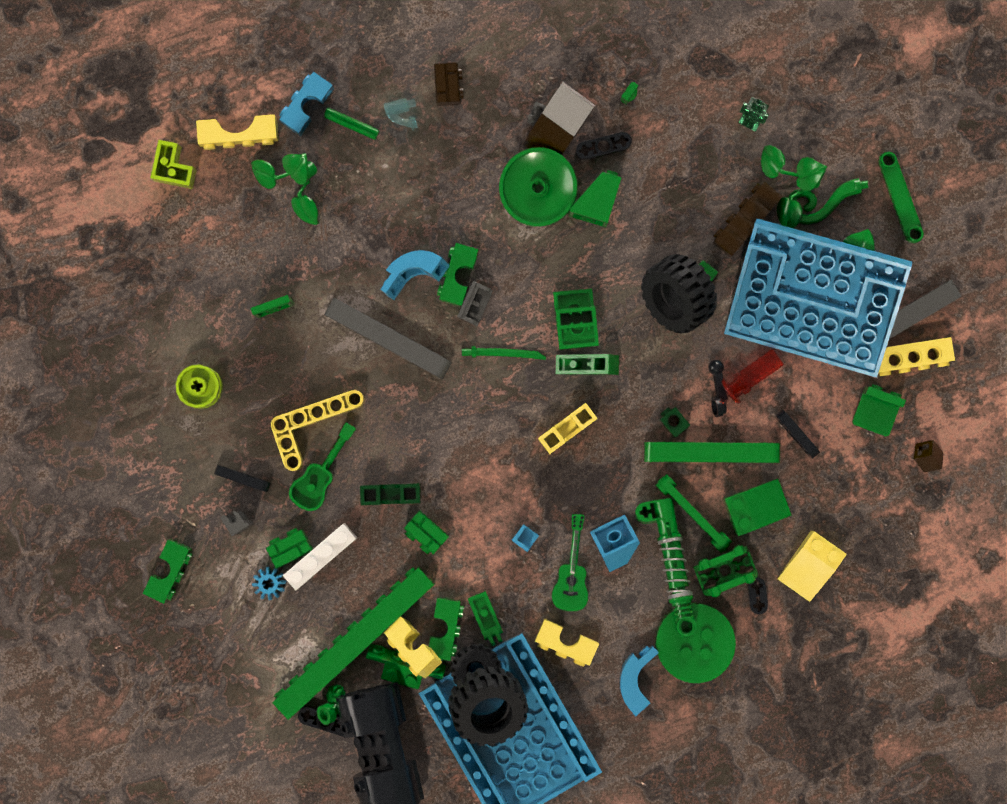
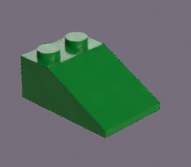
[722,478,791,536]

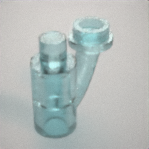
[383,98,418,131]

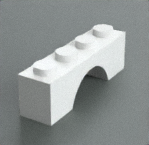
[283,523,357,591]

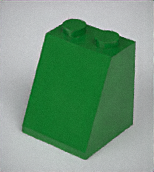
[569,170,622,228]

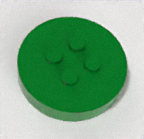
[655,603,736,683]

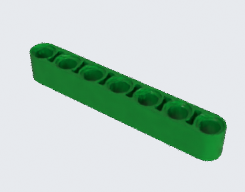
[644,442,780,463]

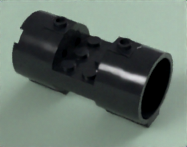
[336,682,424,804]

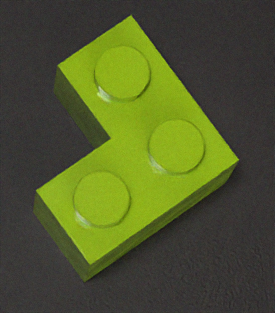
[150,140,197,189]

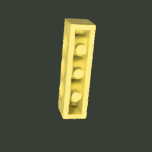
[879,337,955,376]

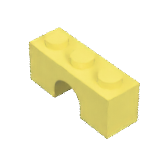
[538,403,598,454]
[384,616,442,679]
[535,618,599,667]

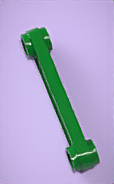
[878,151,924,244]
[655,474,732,553]

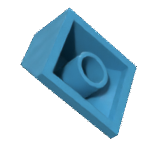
[590,515,640,572]

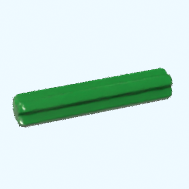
[324,108,379,140]

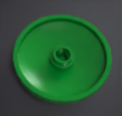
[499,147,578,227]

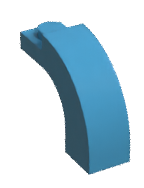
[380,250,450,300]
[619,645,659,716]

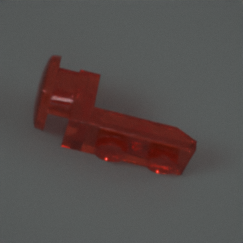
[722,348,784,404]

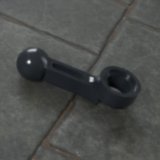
[708,360,728,417]

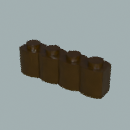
[713,181,783,258]

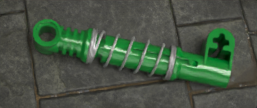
[635,498,697,638]

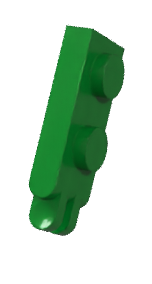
[468,591,503,646]

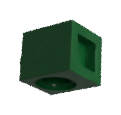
[659,407,690,438]

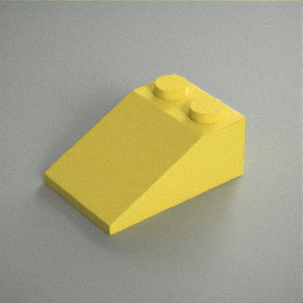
[777,531,847,602]

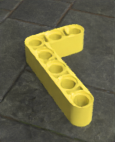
[271,390,365,471]

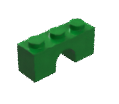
[437,243,479,307]
[143,539,193,604]
[429,597,464,661]

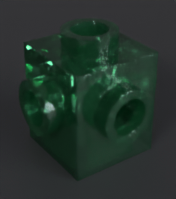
[738,97,769,132]

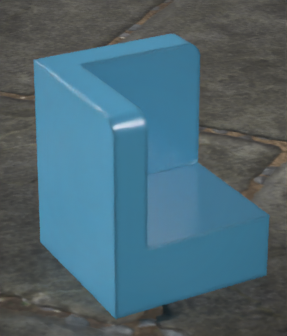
[512,524,539,552]

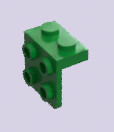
[852,384,906,437]

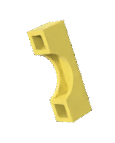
[196,114,279,150]

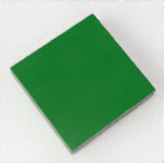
[250,295,294,318]

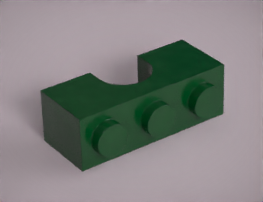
[360,483,421,506]

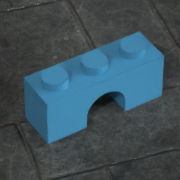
[279,72,334,136]

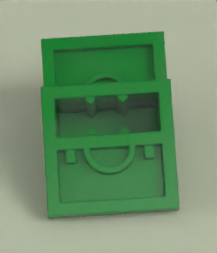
[553,288,599,350]

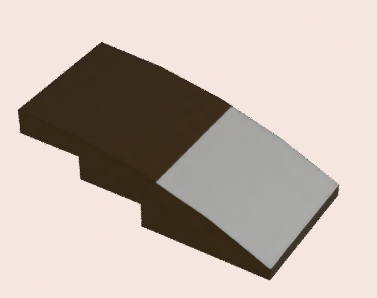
[523,82,595,156]

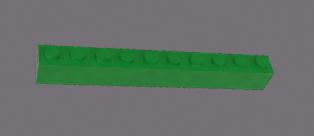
[272,567,435,720]

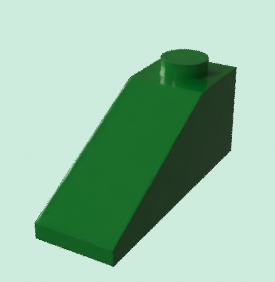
[556,354,619,375]

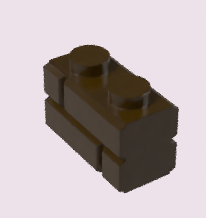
[434,62,464,106]

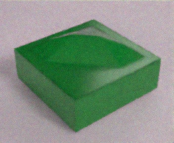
[621,82,639,104]

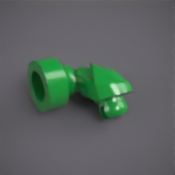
[317,685,345,725]

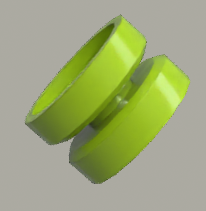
[176,365,223,409]

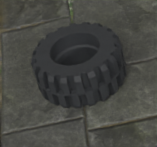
[641,254,717,333]
[448,667,528,746]

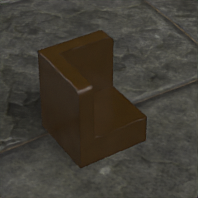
[914,440,944,472]

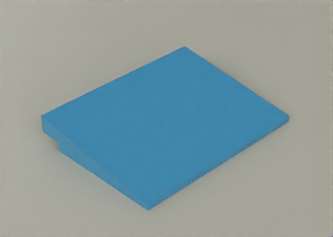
[724,219,912,378]

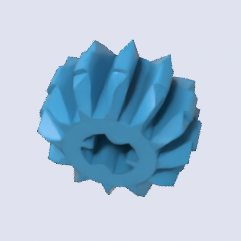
[252,567,286,600]

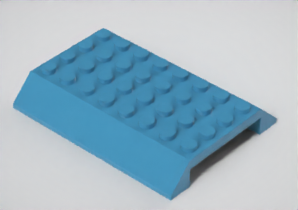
[419,633,602,804]

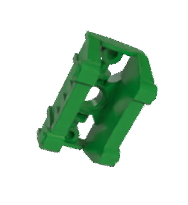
[693,545,758,598]

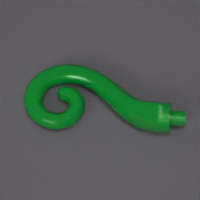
[787,178,868,225]

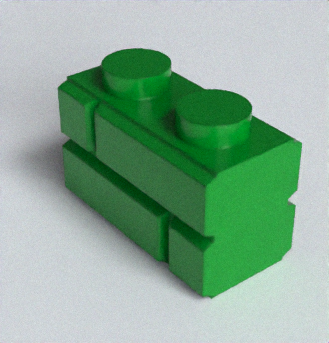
[404,511,449,554]
[266,528,313,569]

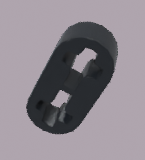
[747,577,768,615]

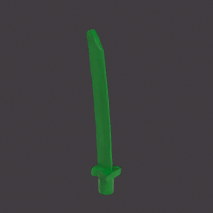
[462,346,546,360]

